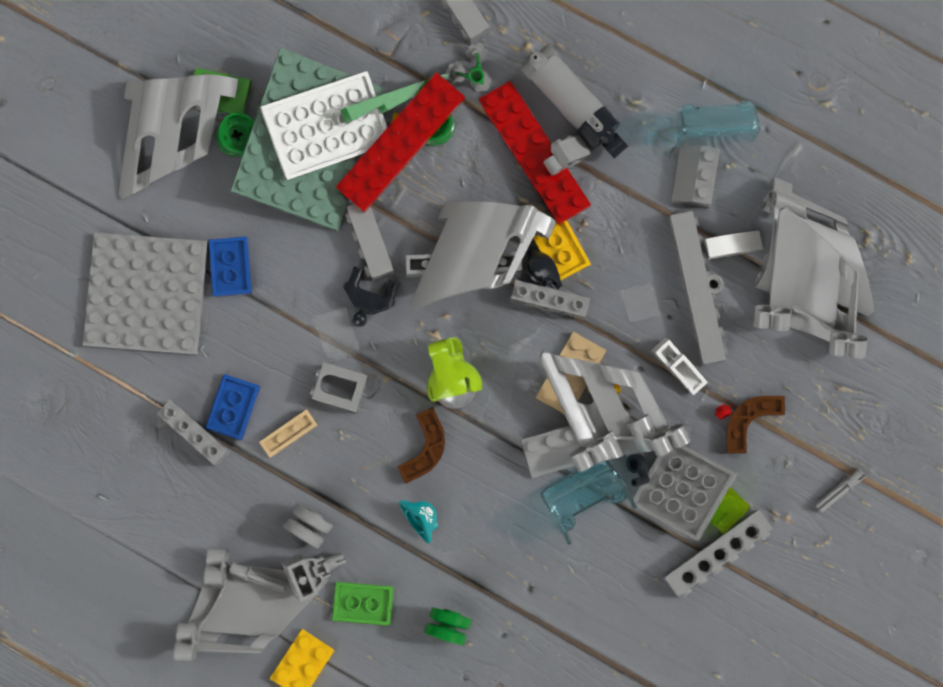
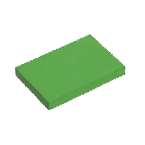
[194,68,251,114]
[332,582,394,626]

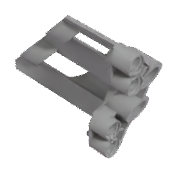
[118,73,238,200]
[539,352,690,472]

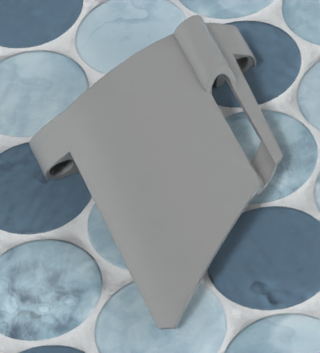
[754,177,874,316]
[410,201,556,309]
[753,206,868,359]
[174,547,329,662]

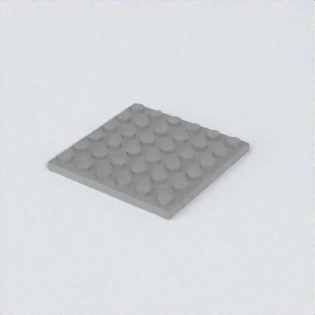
[83,233,209,355]

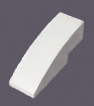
[704,231,763,260]
[651,338,707,395]

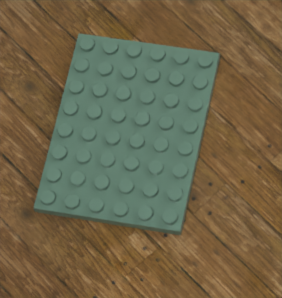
[230,48,386,231]

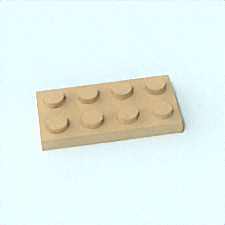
[536,332,607,415]

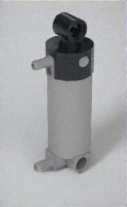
[520,43,628,159]

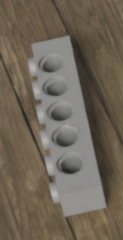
[663,510,773,597]

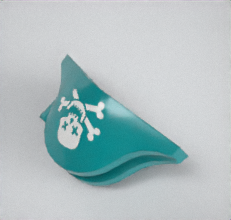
[398,500,439,544]

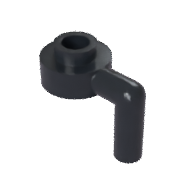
[626,453,650,487]

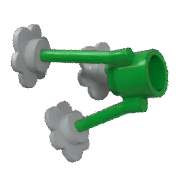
[445,42,491,92]

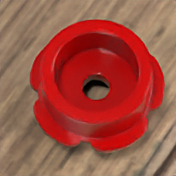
[715,404,733,421]

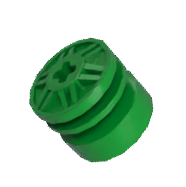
[216,113,254,157]

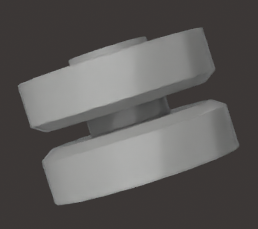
[283,503,333,549]

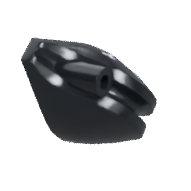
[525,247,562,290]

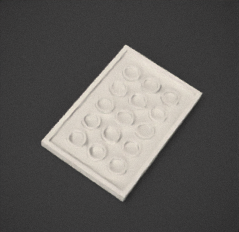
[260,71,387,180]

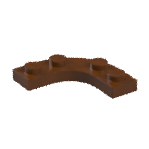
[726,396,785,454]
[397,407,445,484]

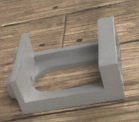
[310,362,368,414]

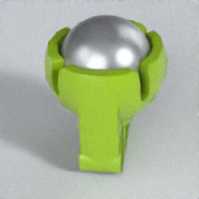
[427,337,483,409]

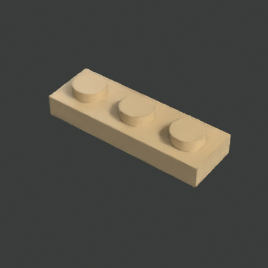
[259,409,318,458]

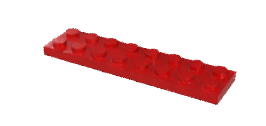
[336,72,465,213]
[478,81,591,226]

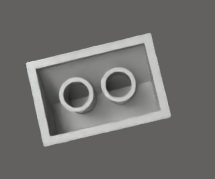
[671,145,720,208]
[521,426,580,478]

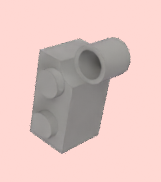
[543,135,592,176]

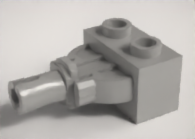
[281,552,346,602]

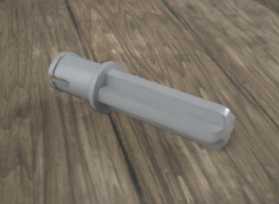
[815,468,866,513]
[229,562,287,593]

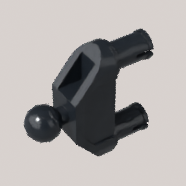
[343,266,401,327]

